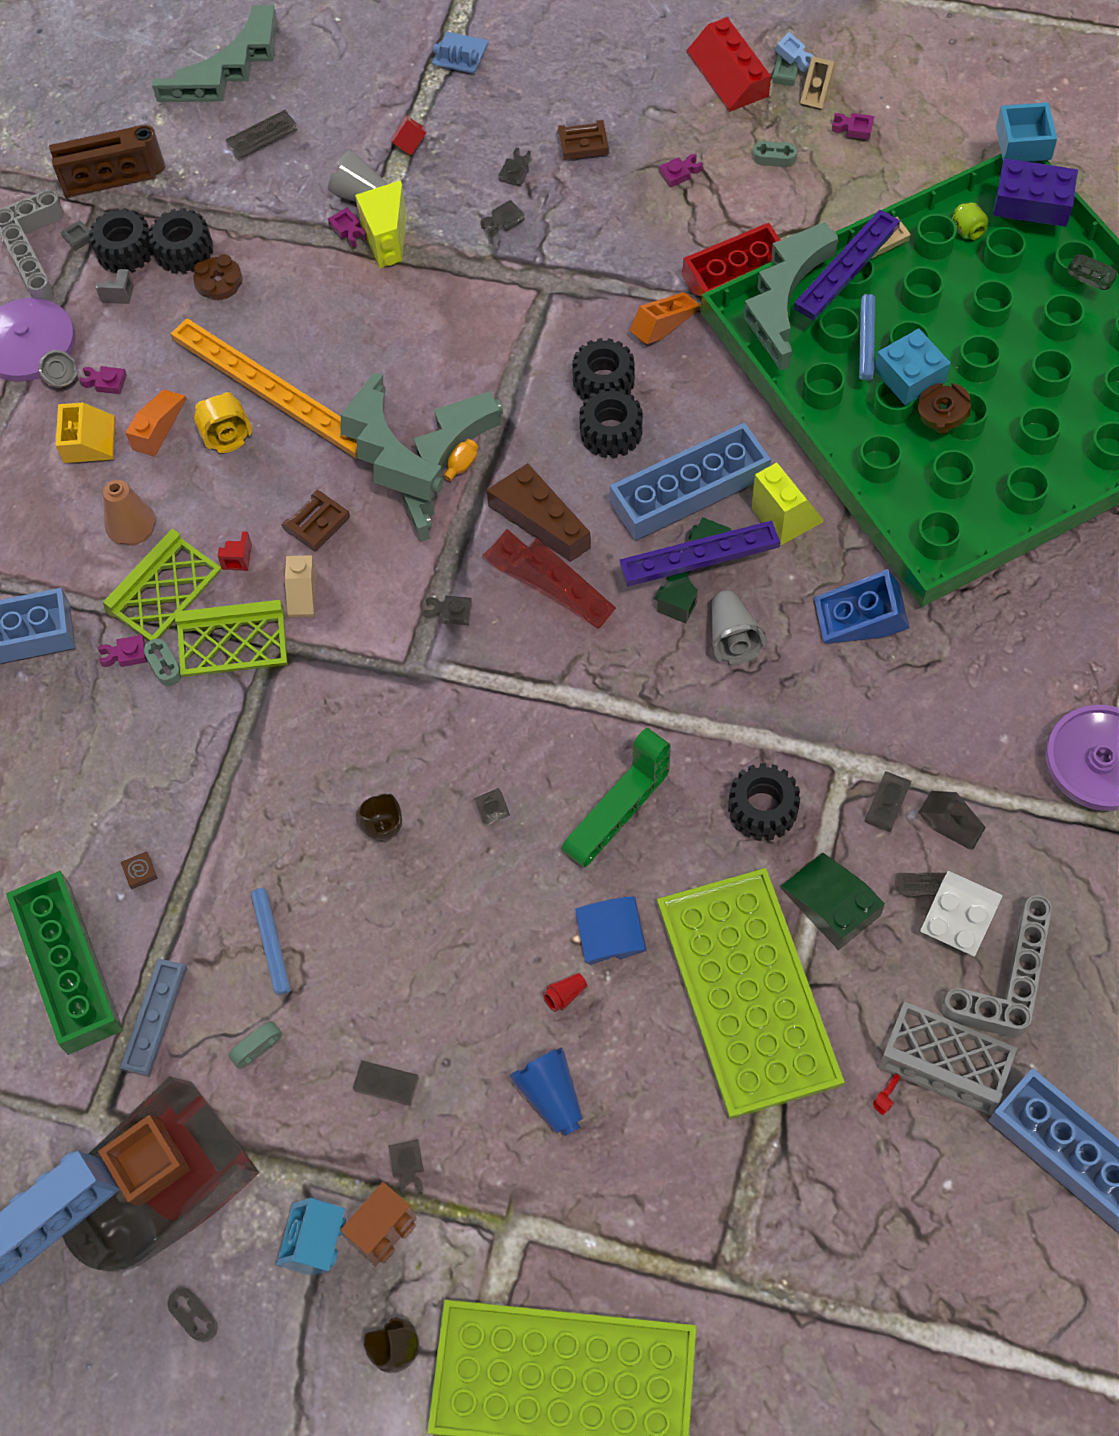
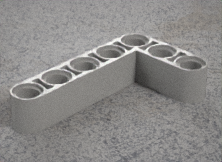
[0,190,64,301]
[941,895,1052,1038]

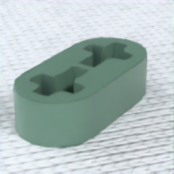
[752,141,797,167]
[144,639,181,686]
[228,1021,282,1069]

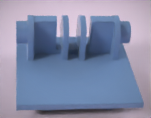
[432,32,489,74]

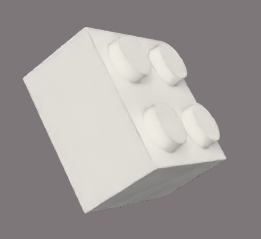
[920,871,1003,957]

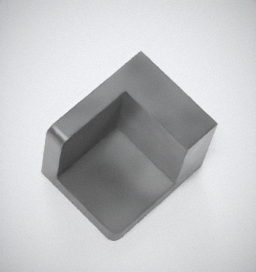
[96,269,134,304]

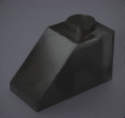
[918,791,986,850]

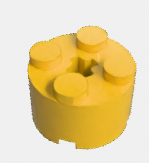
[194,392,252,453]

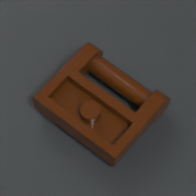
[558,120,609,160]
[281,490,350,551]

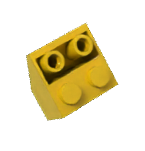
[55,402,116,463]

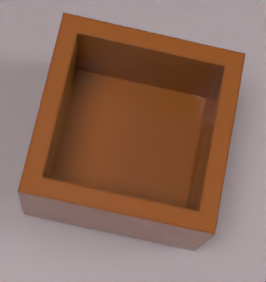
[98,1115,191,1206]
[340,1182,417,1267]

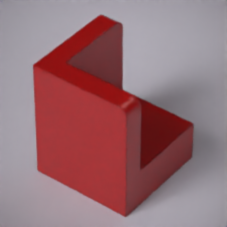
[391,115,427,155]
[217,531,252,571]

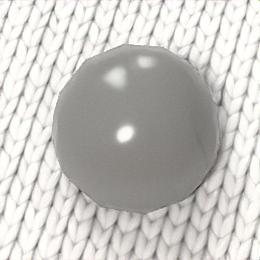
[38,350,78,388]

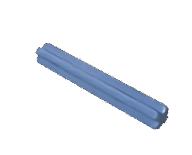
[859,294,875,381]
[251,888,291,995]

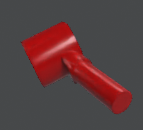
[873,1074,901,1115]

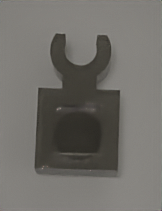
[499,147,531,187]
[481,199,525,237]
[424,595,472,626]
[388,1139,424,1198]

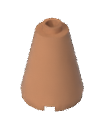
[103,480,156,546]

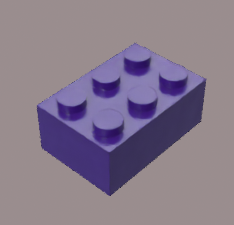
[993,158,1078,227]

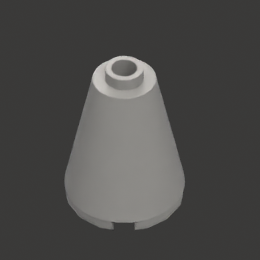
[328,150,388,202]
[712,591,766,665]

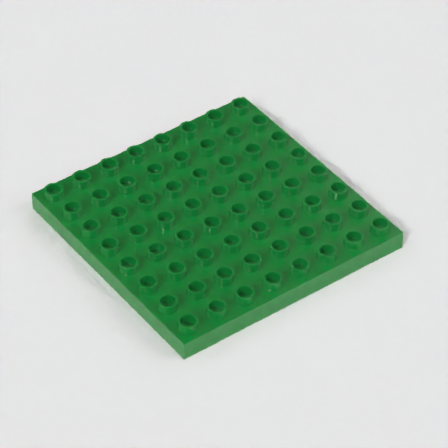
[701,154,1119,607]

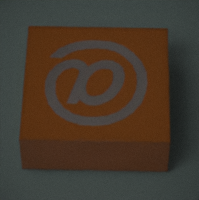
[121,851,158,889]

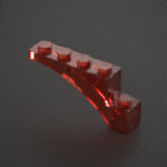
[483,529,616,629]

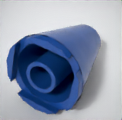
[510,1047,583,1136]

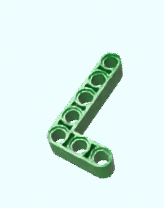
[561,728,671,868]

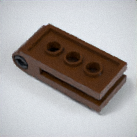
[49,125,165,198]

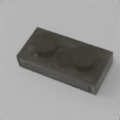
[864,771,912,833]
[895,872,953,898]
[353,1060,419,1106]

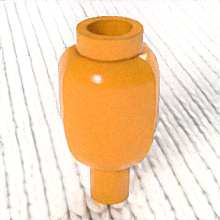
[443,439,479,482]

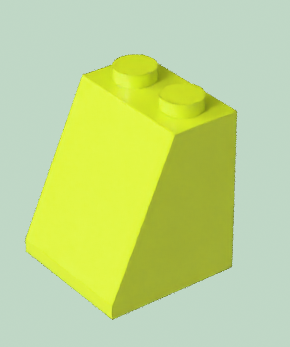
[355,181,407,268]
[751,463,824,546]

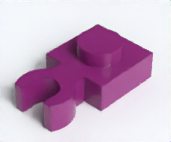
[831,113,874,140]
[659,154,703,188]
[328,207,367,247]
[79,366,127,394]
[98,635,147,667]

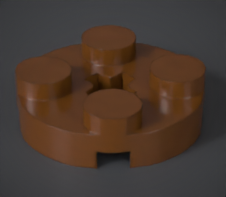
[193,254,243,300]
[918,383,971,433]

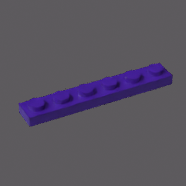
[794,210,900,321]
[619,520,780,587]

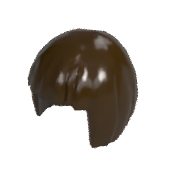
[356,793,402,841]
[363,1317,419,1373]

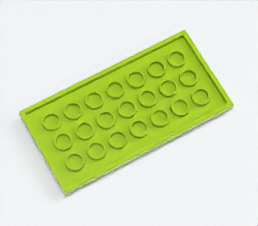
[657,868,845,1120]
[428,1300,696,1436]

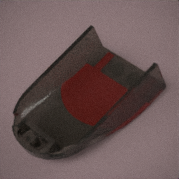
[62,1076,260,1272]

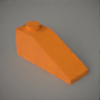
[629,292,701,344]
[126,389,187,457]

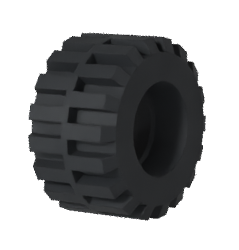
[89,208,154,273]
[149,208,214,274]
[572,338,635,401]
[579,388,643,458]
[728,763,801,841]

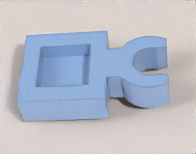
[774,32,815,72]

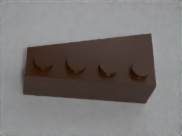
[486,463,591,562]

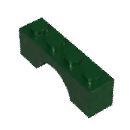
[655,517,731,624]

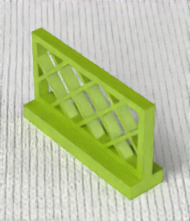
[103,528,222,642]
[175,600,288,677]

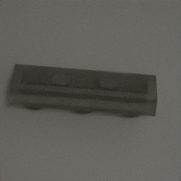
[225,110,298,160]

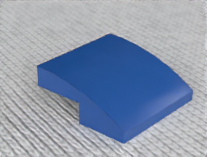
[575,896,647,965]

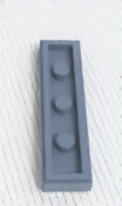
[120,959,187,1077]

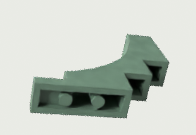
[152,5,278,102]
[743,222,838,371]
[341,372,444,501]
[400,391,503,542]

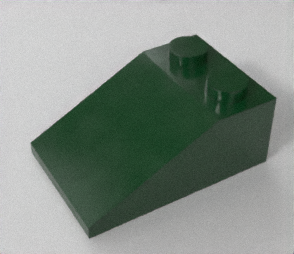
[780,853,885,951]

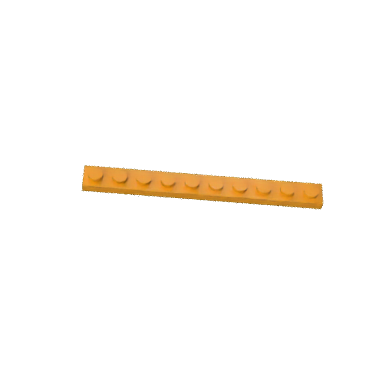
[171,318,357,459]

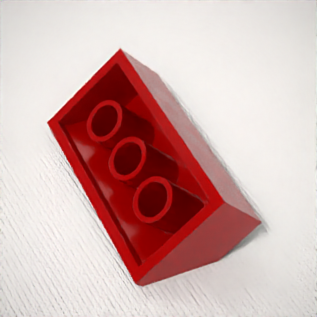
[687,17,771,112]
[682,222,780,296]

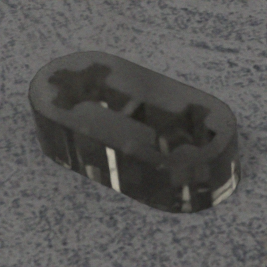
[1067,254,1117,290]
[167,1288,218,1343]

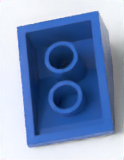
[814,569,910,644]

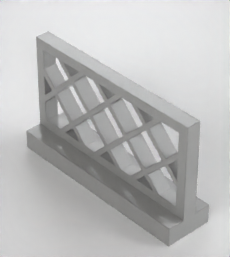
[878,1001,1017,1116]

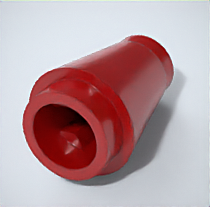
[543,973,587,1012]

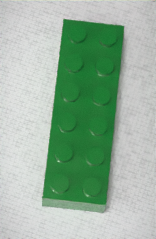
[6,871,123,1055]

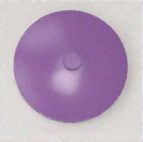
[0,298,75,382]
[1046,705,1119,811]

